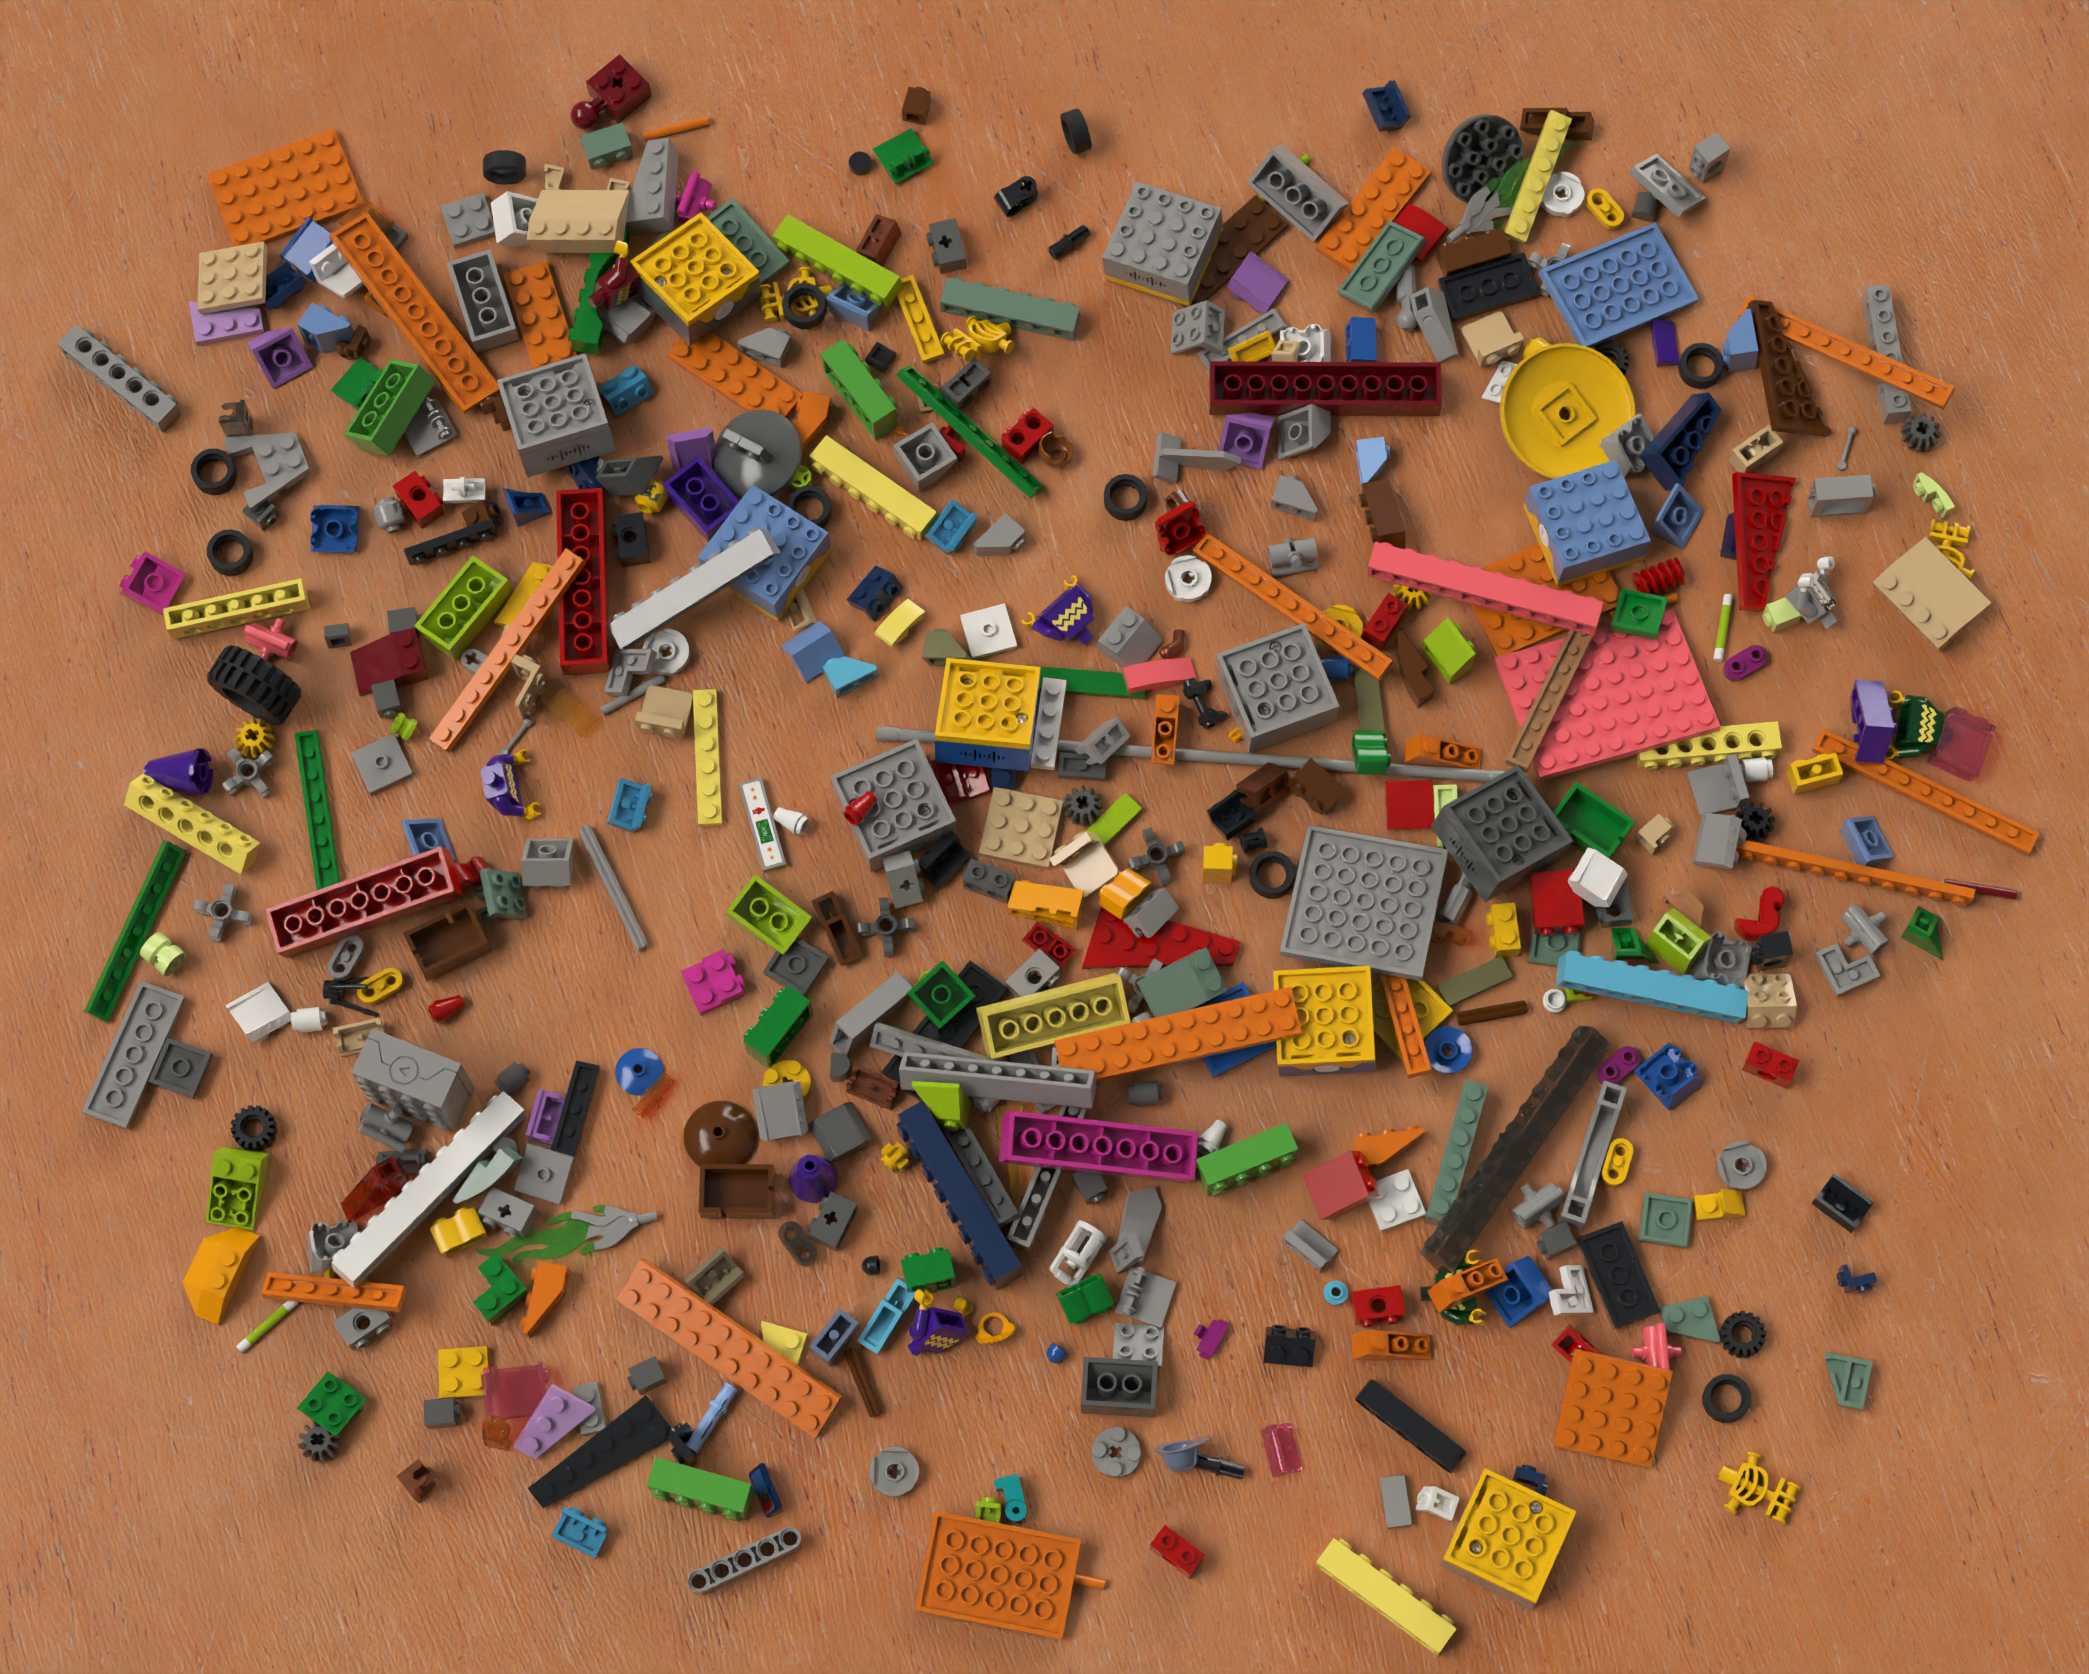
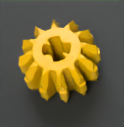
[1393,584,1432,611]
[234,718,275,759]

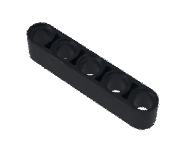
[1355,1379,1467,1473]

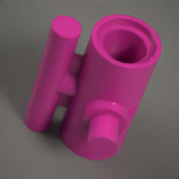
[675,171,717,224]

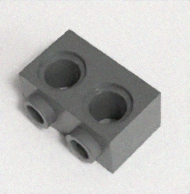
[942,358,992,411]
[962,859,1016,904]
[1596,877,1633,929]

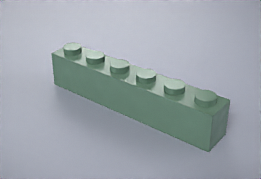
[940,277,1080,341]
[1424,1079,1488,1229]

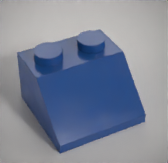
[1485,1255,1552,1328]

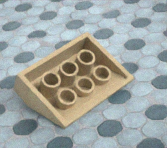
[527,190,630,253]
[1872,537,1992,652]

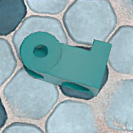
[994,1474,1027,1524]

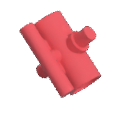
[243,618,298,661]
[1631,1323,1682,1370]

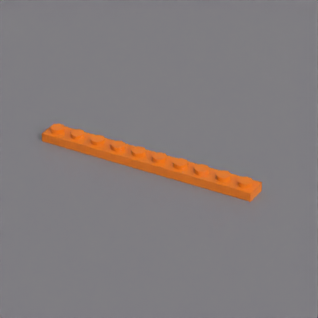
[1738,295,1955,410]
[1193,533,1393,681]
[429,549,586,753]
[1812,728,2040,855]
[1736,840,1976,906]

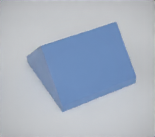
[827,283,883,331]
[1651,483,1704,549]
[781,621,846,683]
[1840,816,1894,867]
[401,818,456,862]

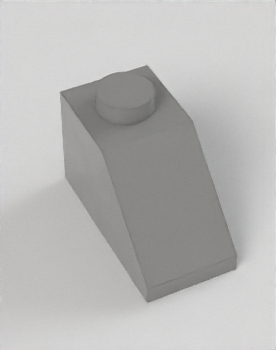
[737,328,792,368]
[1271,475,1317,522]
[973,513,1026,556]

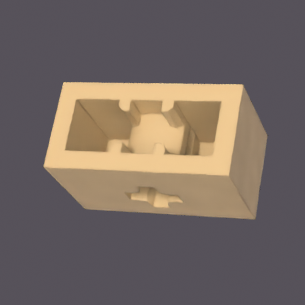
[1729,425,1783,473]

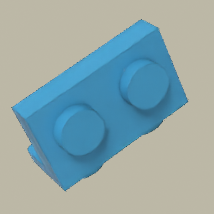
[597,365,654,417]
[924,499,978,553]
[606,778,652,832]
[551,1506,610,1559]

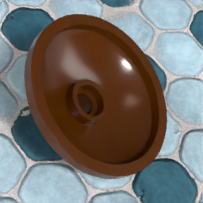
[683,1101,756,1167]

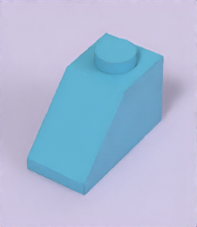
[823,656,878,697]

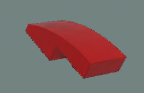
[1021,921,1076,969]

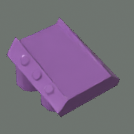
[1227,252,1289,314]
[666,428,717,472]

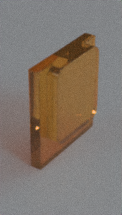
[339,197,395,233]

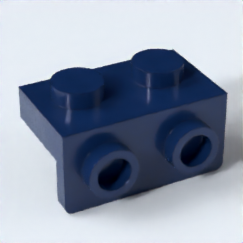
[1362,80,1411,132]
[262,261,307,310]
[566,455,607,492]
[846,565,903,621]

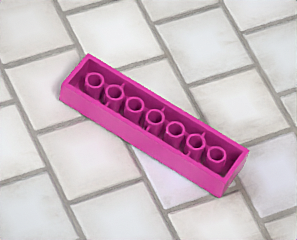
[999,1111,1198,1183]

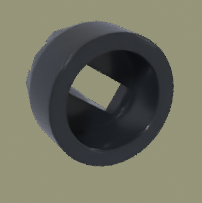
[862,1255,880,1276]

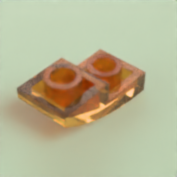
[1430,922,1474,946]
[482,1416,511,1451]

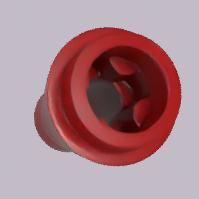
[843,791,877,826]
[427,994,465,1024]

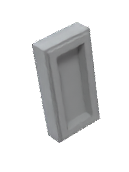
[1379,1475,1412,1529]

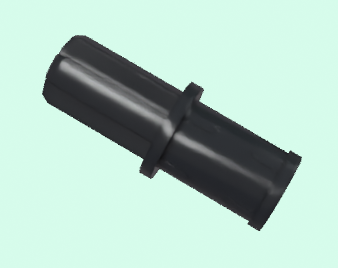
[1047,225,1091,260]
[1195,1453,1245,1479]

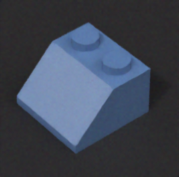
[1721,309,1759,373]

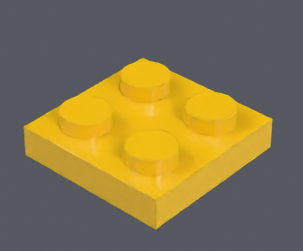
[438,1346,490,1399]

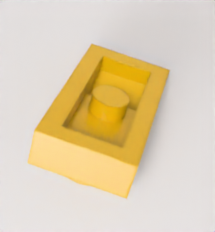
[1693,1189,1745,1222]

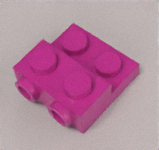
[119,551,186,615]
[681,949,746,1015]

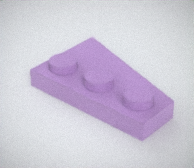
[189,301,265,346]
[513,1384,595,1459]

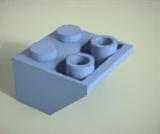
[297,303,355,353]

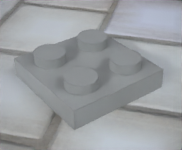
[440,192,496,249]

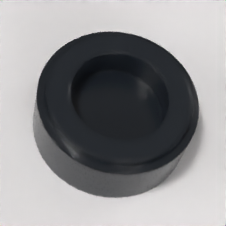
[849,151,872,175]

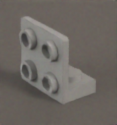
[1170,300,1225,355]
[1687,754,1750,816]

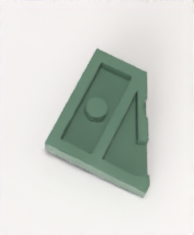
[1659,1296,1721,1344]
[1825,1352,1873,1411]

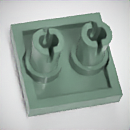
[476,868,528,923]

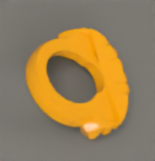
[976,1312,1016,1344]

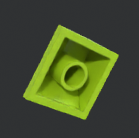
[912,1081,971,1131]

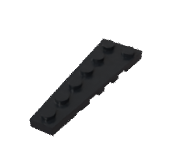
[528,1395,672,1508]

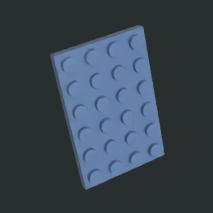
[1538,222,1699,348]

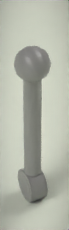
[1837,426,1857,471]
[499,718,532,755]

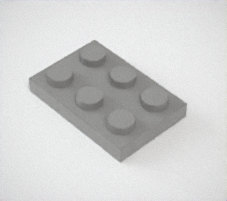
[1629,153,1706,217]

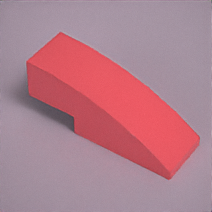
[1123,658,1197,695]

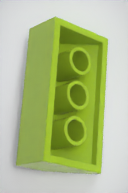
[414,556,514,661]

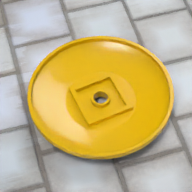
[1500,343,1635,479]

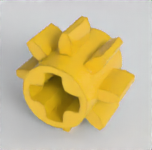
[880,1142,910,1172]

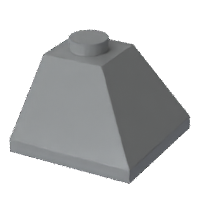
[1278,404,1331,460]

